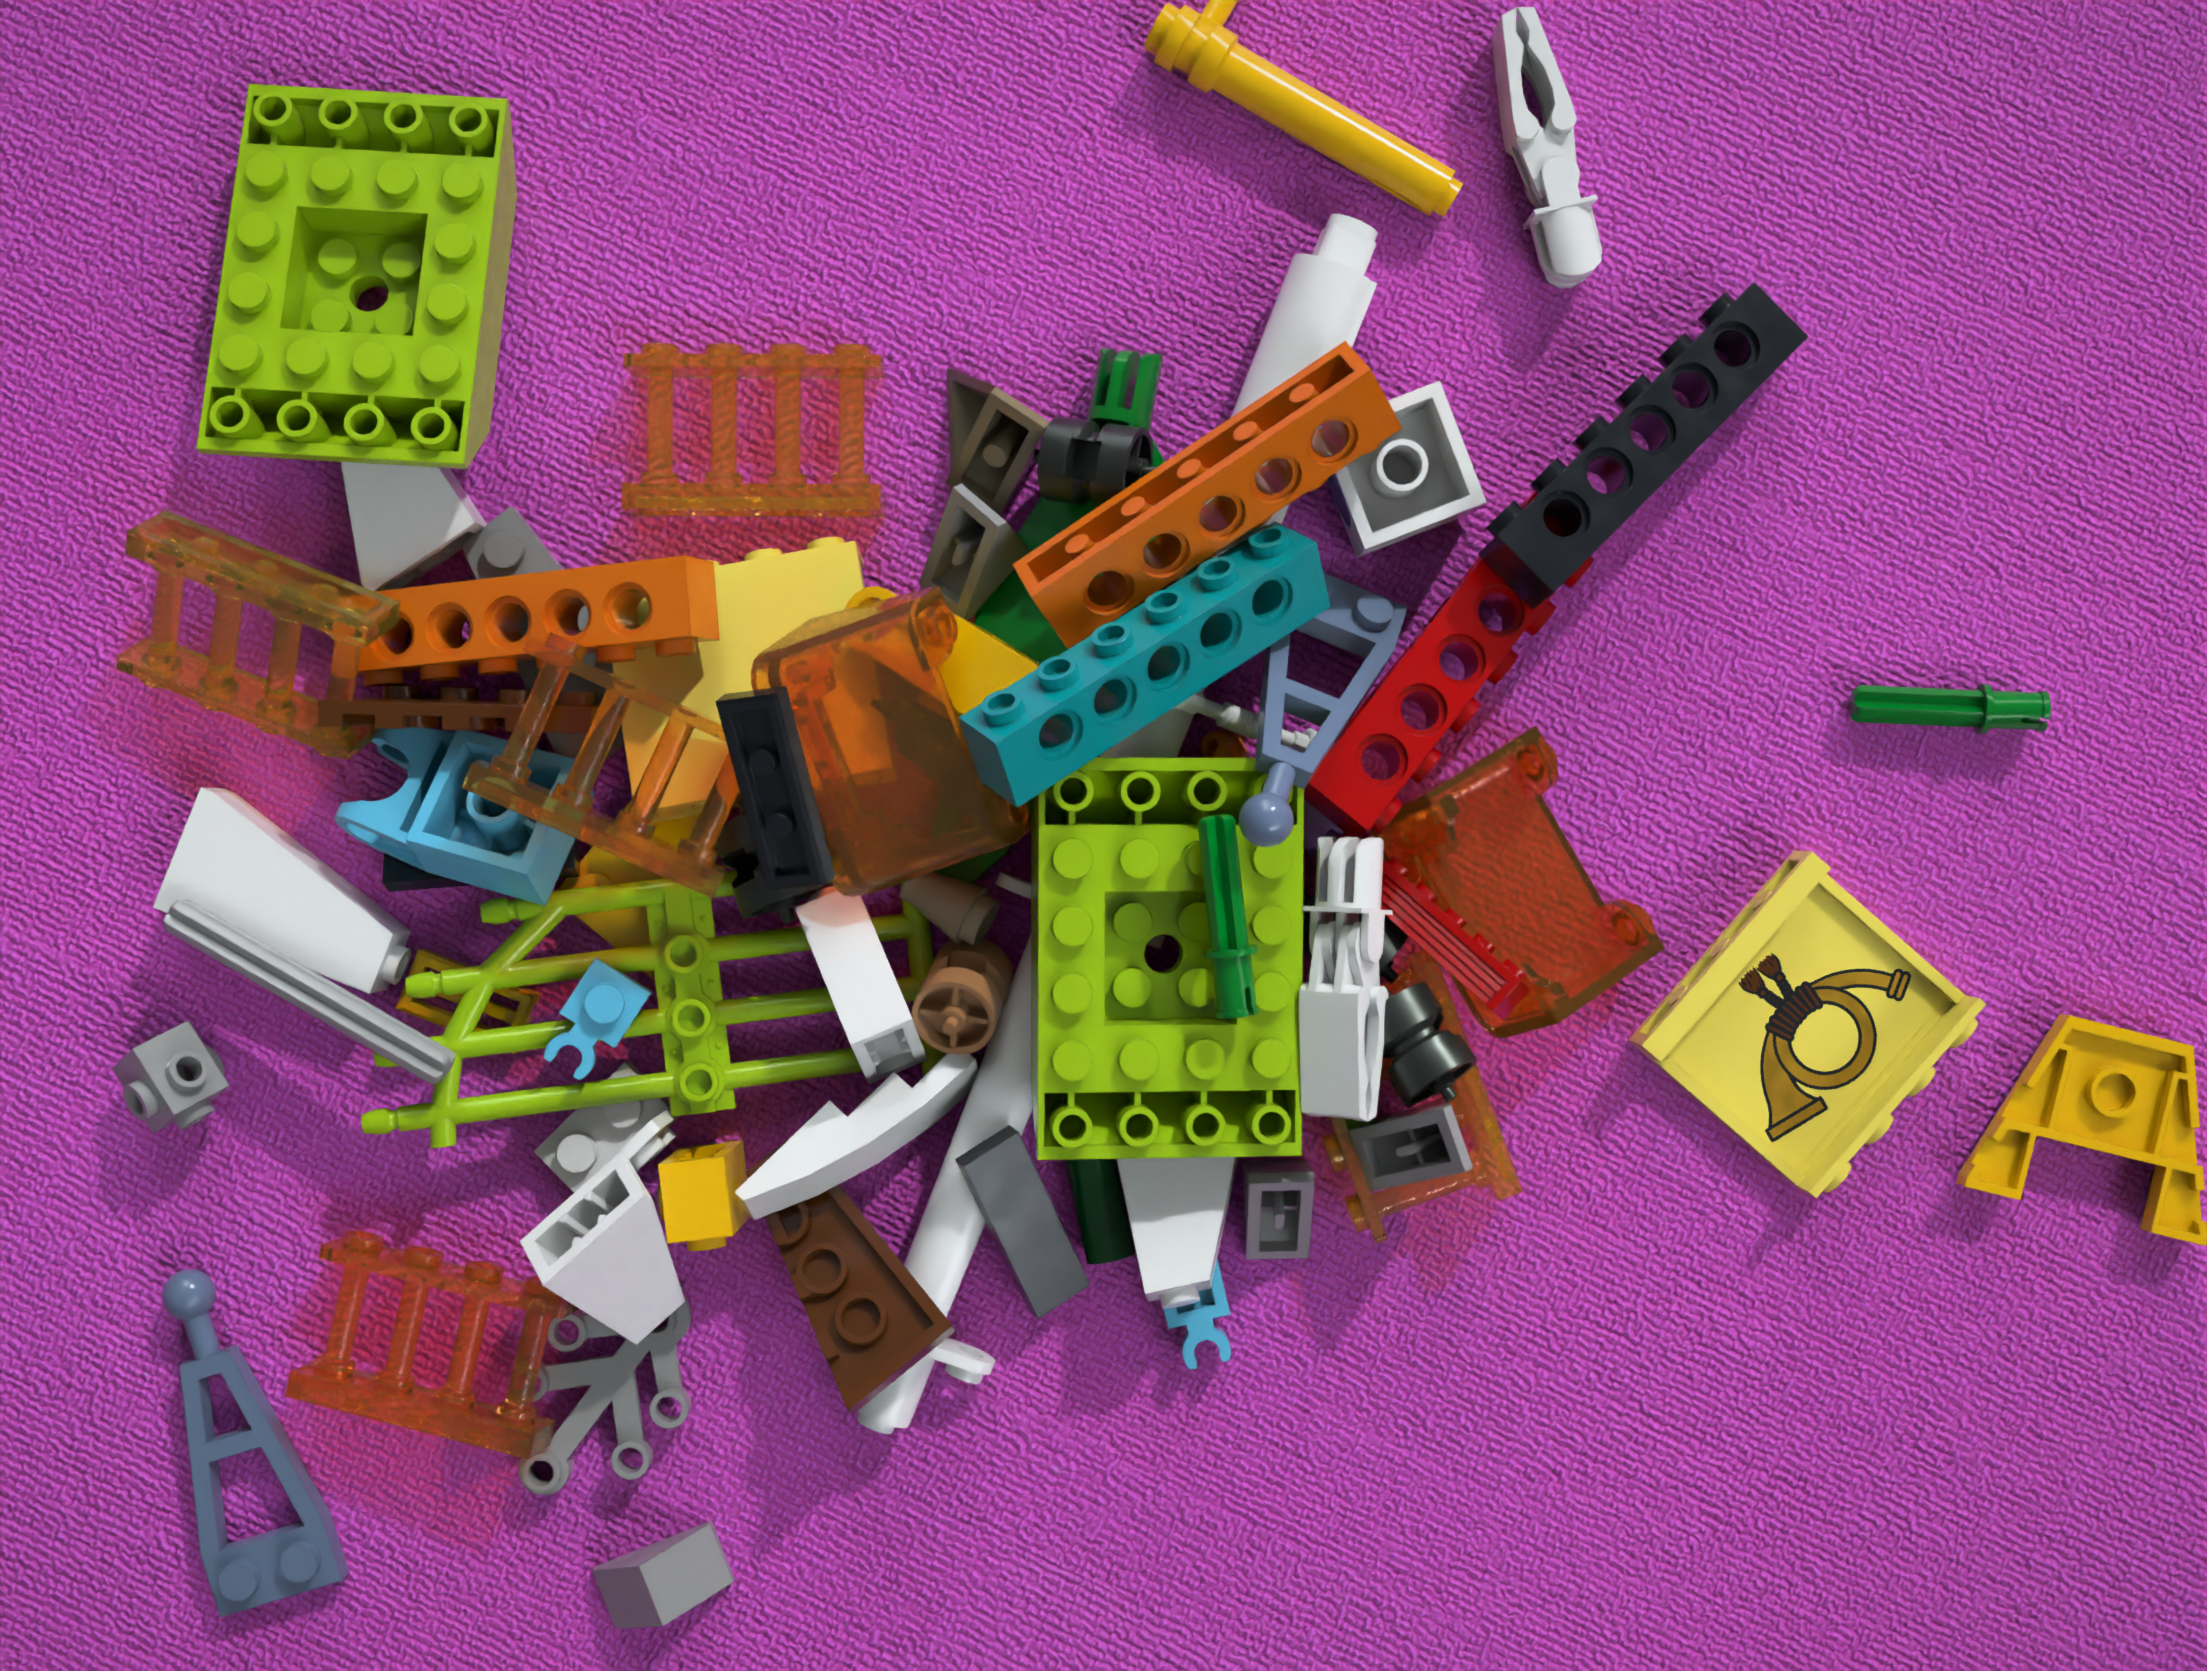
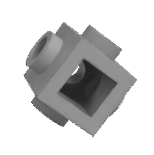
[112,1020,230,1133]

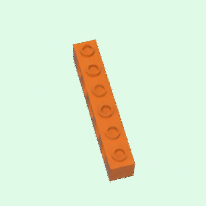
[1012,341,1402,649]
[331,555,720,687]

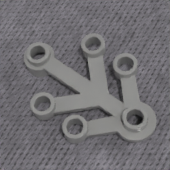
[509,1295,692,1495]

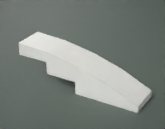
[735,1053,979,1220]

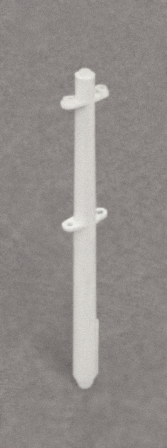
[857,214,1378,1434]

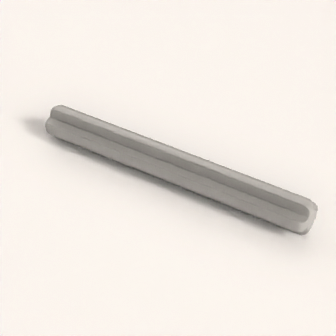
[163,900,455,1084]

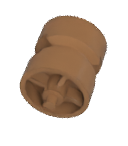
[912,939,1014,1055]

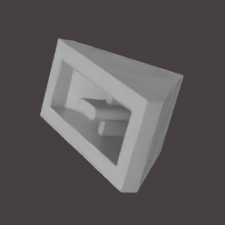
[919,483,1030,620]
[1349,1097,1473,1192]
[1243,1159,1315,1260]
[592,1520,735,1629]

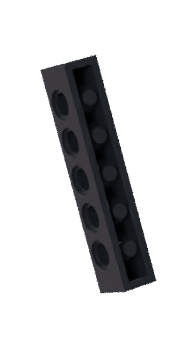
[1478,282,1809,610]

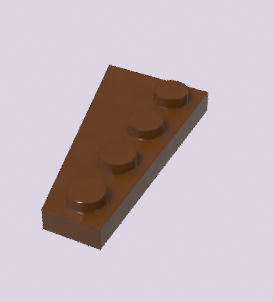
[318,684,621,734]
[746,1136,955,1416]

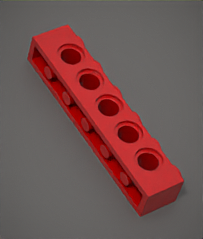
[1304,491,1594,837]

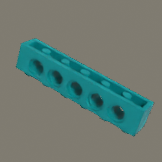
[958,521,1331,808]

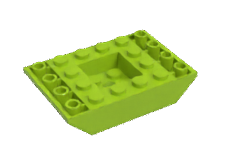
[196,84,517,469]
[1031,757,1304,1160]

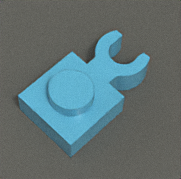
[544,957,652,1080]
[1164,1260,1231,1370]

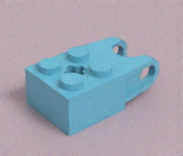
[334,728,595,906]

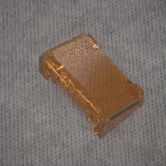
[751,586,1032,897]
[1371,726,1665,1038]

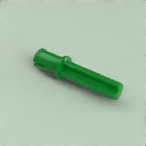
[1849,684,2051,734]
[1198,814,1259,1019]

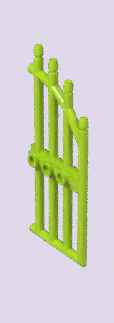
[361,848,946,1148]

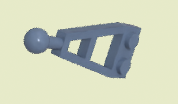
[1239,573,1408,848]
[162,1269,349,1617]

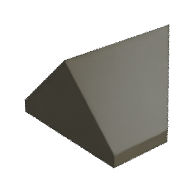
[945,368,1050,516]

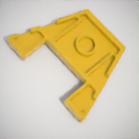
[1956,1013,2207,1246]

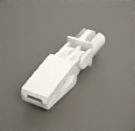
[1491,7,1602,288]
[1299,836,1393,1122]

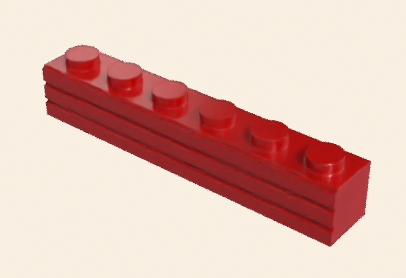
[1341,833,1530,1020]

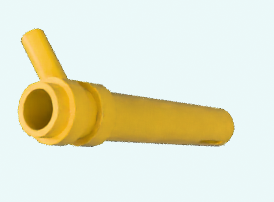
[1143,0,1463,217]

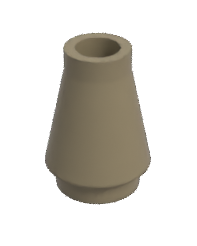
[899,864,1000,946]

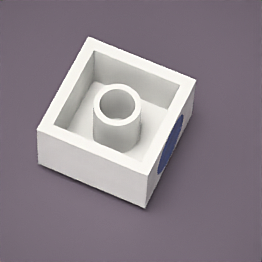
[1316,381,1487,558]

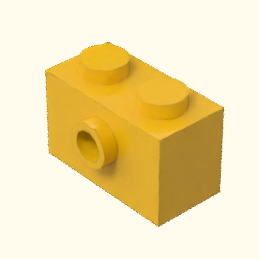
[658,1140,750,1251]

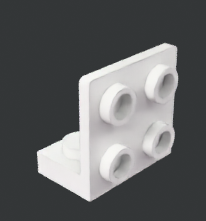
[534,1060,681,1193]

